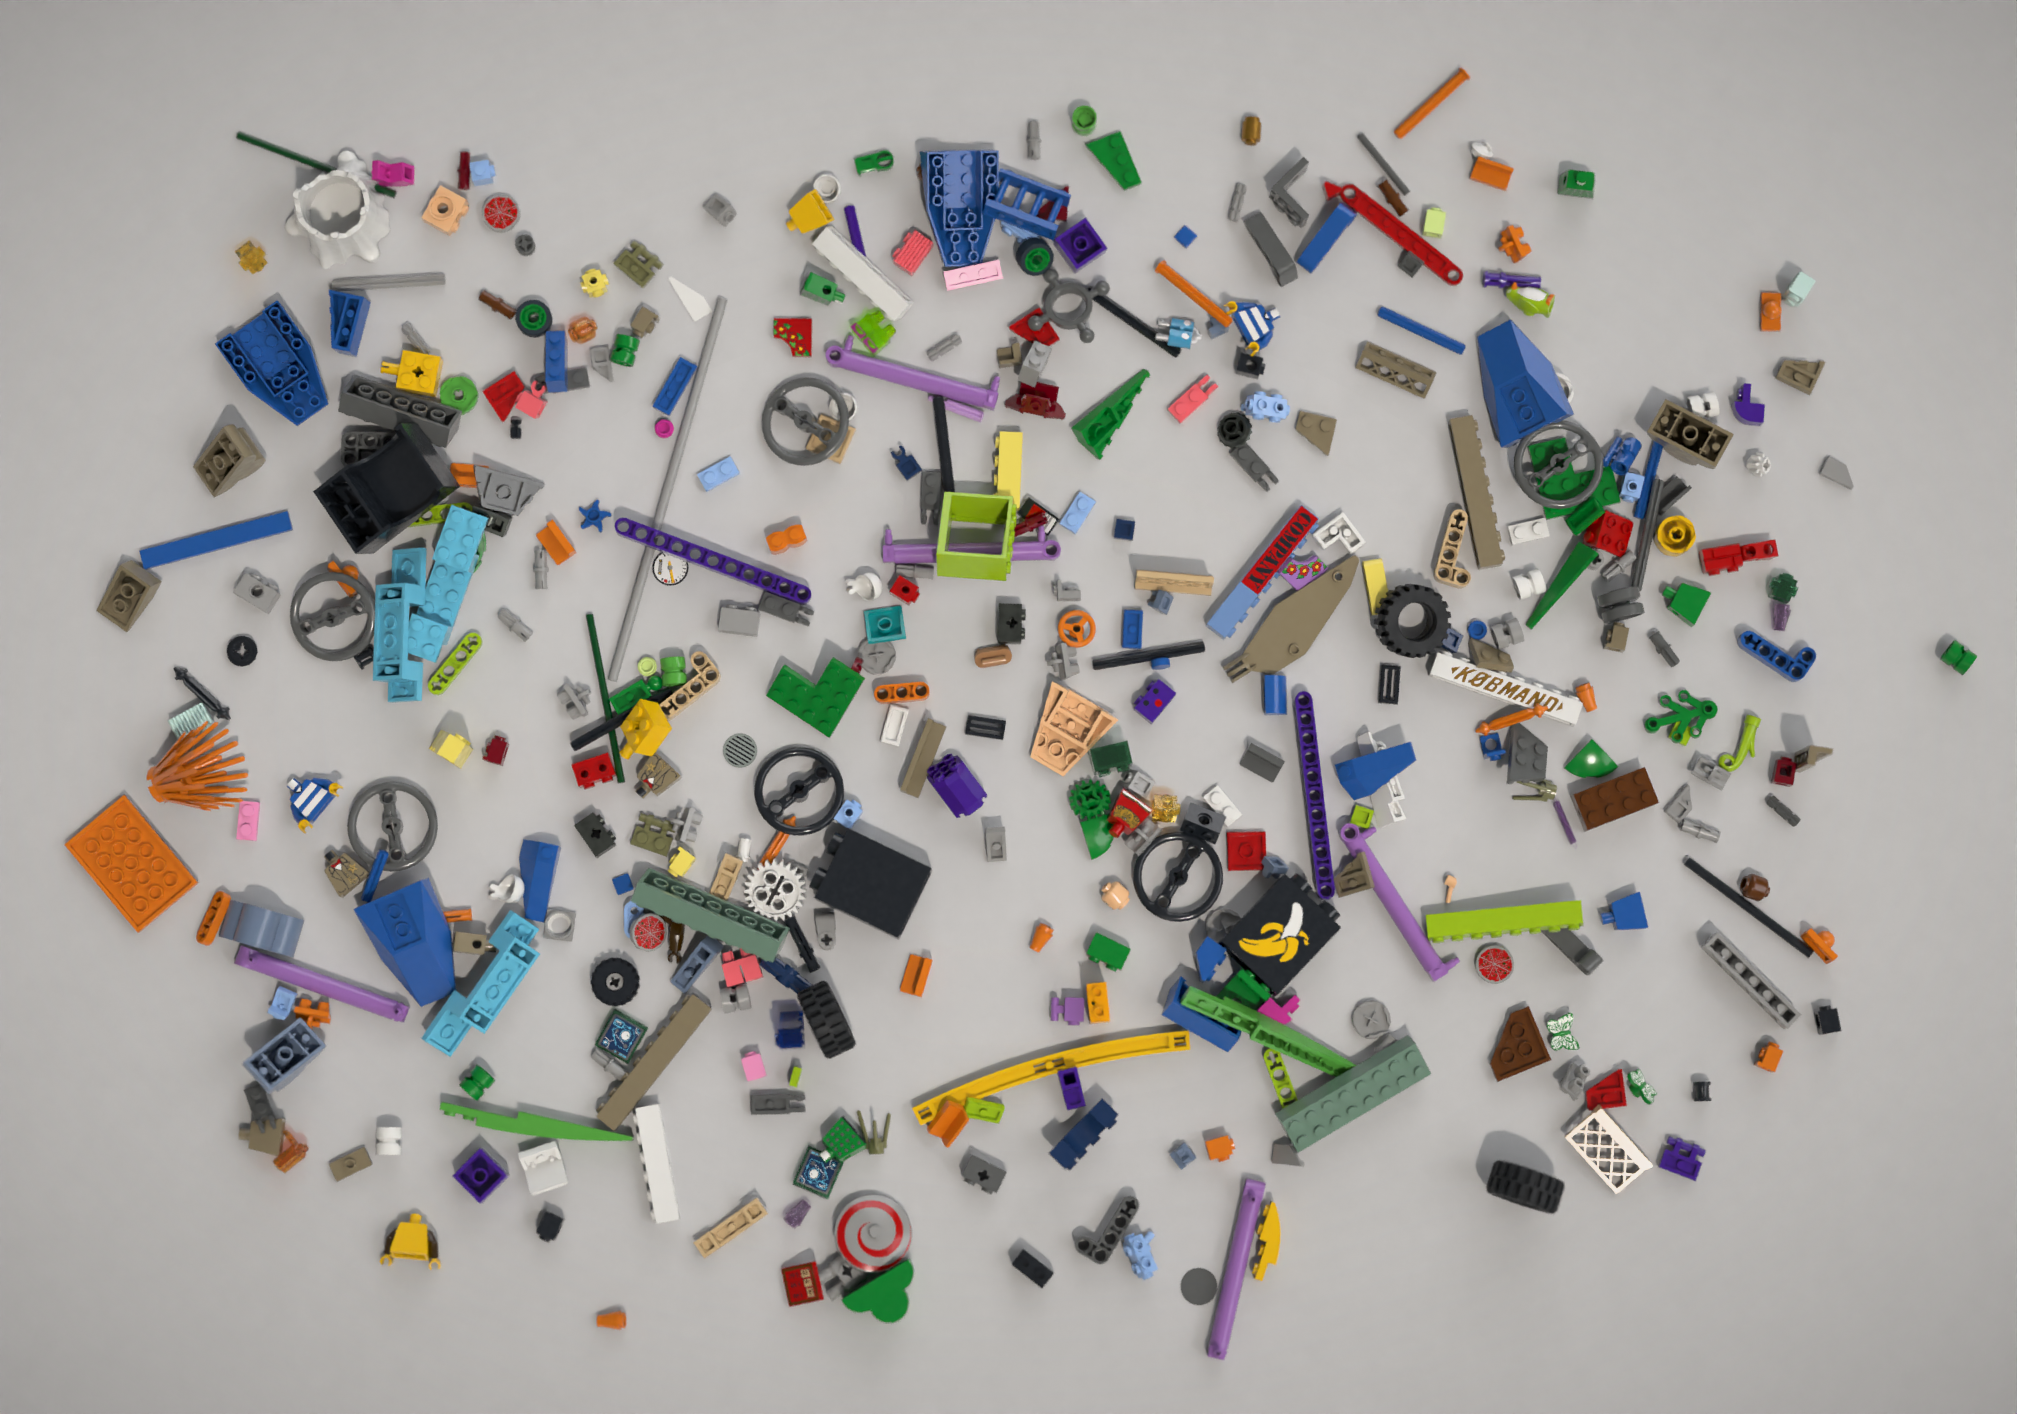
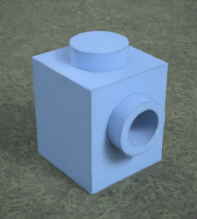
[470,160,496,186]
[1619,472,1645,503]
[834,800,863,829]

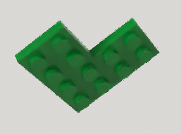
[1528,438,1621,520]
[766,657,865,738]

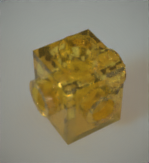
[235,240,268,274]
[1151,794,1181,823]

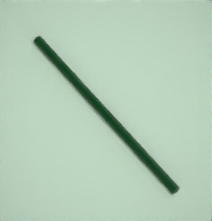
[236,132,397,198]
[586,614,625,784]

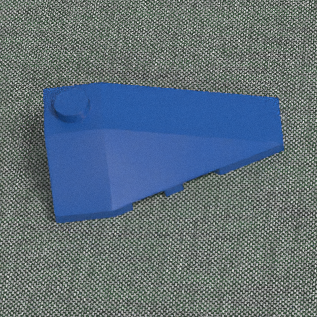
[1335,742,1416,800]
[519,839,561,923]

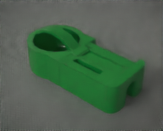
[855,150,894,176]

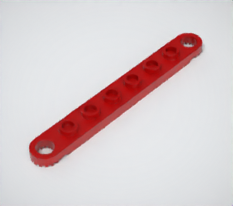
[1340,184,1463,286]

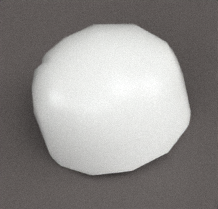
[813,174,841,203]
[829,393,858,421]

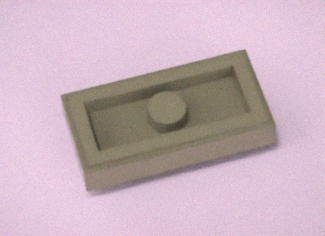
[329,1147,373,1182]

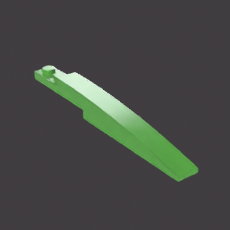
[1181,986,1356,1077]
[439,1102,634,1141]

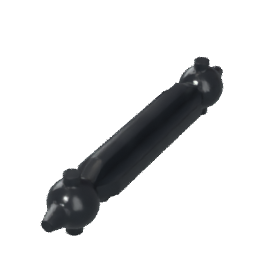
[174,667,231,720]

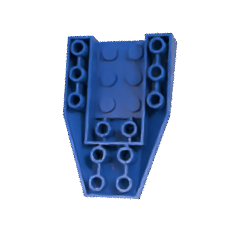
[920,149,999,267]
[215,300,329,426]
[1477,320,1574,448]
[353,878,456,1007]

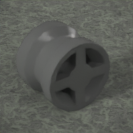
[515,234,536,256]

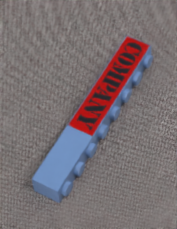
[1206,505,1319,640]

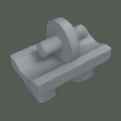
[1047,643,1080,680]
[557,684,591,719]
[1691,757,1731,791]
[669,807,703,842]
[1124,817,1162,856]
[1560,1063,1591,1101]

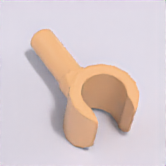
[1444,875,1457,903]

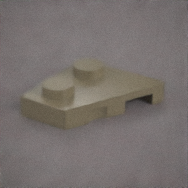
[1775,360,1826,395]
[1295,411,1337,456]
[1468,638,1514,673]
[1334,852,1375,898]

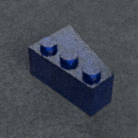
[775,1011,805,1051]

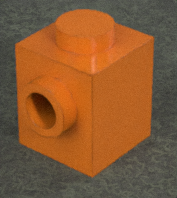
[1205,1135,1235,1162]

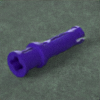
[1482,271,1541,289]

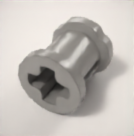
[1587,551,1604,570]

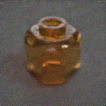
[568,316,597,344]

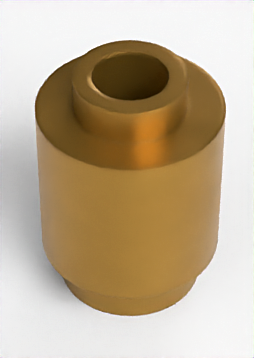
[1242,116,1262,146]

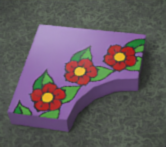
[1278,555,1328,591]

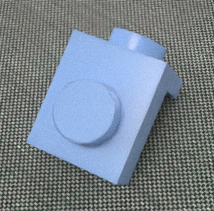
[267,986,298,1020]

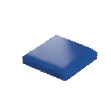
[1174,225,1197,248]
[612,873,634,895]

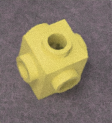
[580,269,609,298]

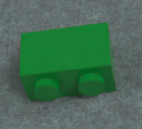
[1086,932,1131,972]

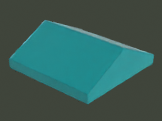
[864,605,906,644]

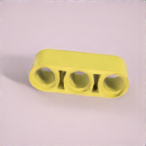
[1362,558,1388,615]

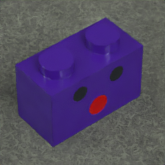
[1134,679,1176,725]

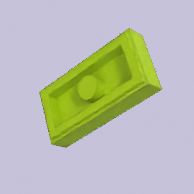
[964,1097,1005,1124]

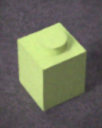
[1422,208,1446,238]

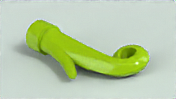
[1718,714,1761,772]

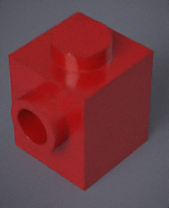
[889,575,920,606]

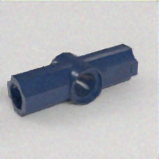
[759,957,813,994]

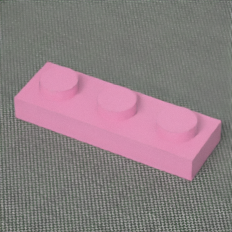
[943,259,1003,291]

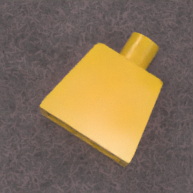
[786,189,835,234]

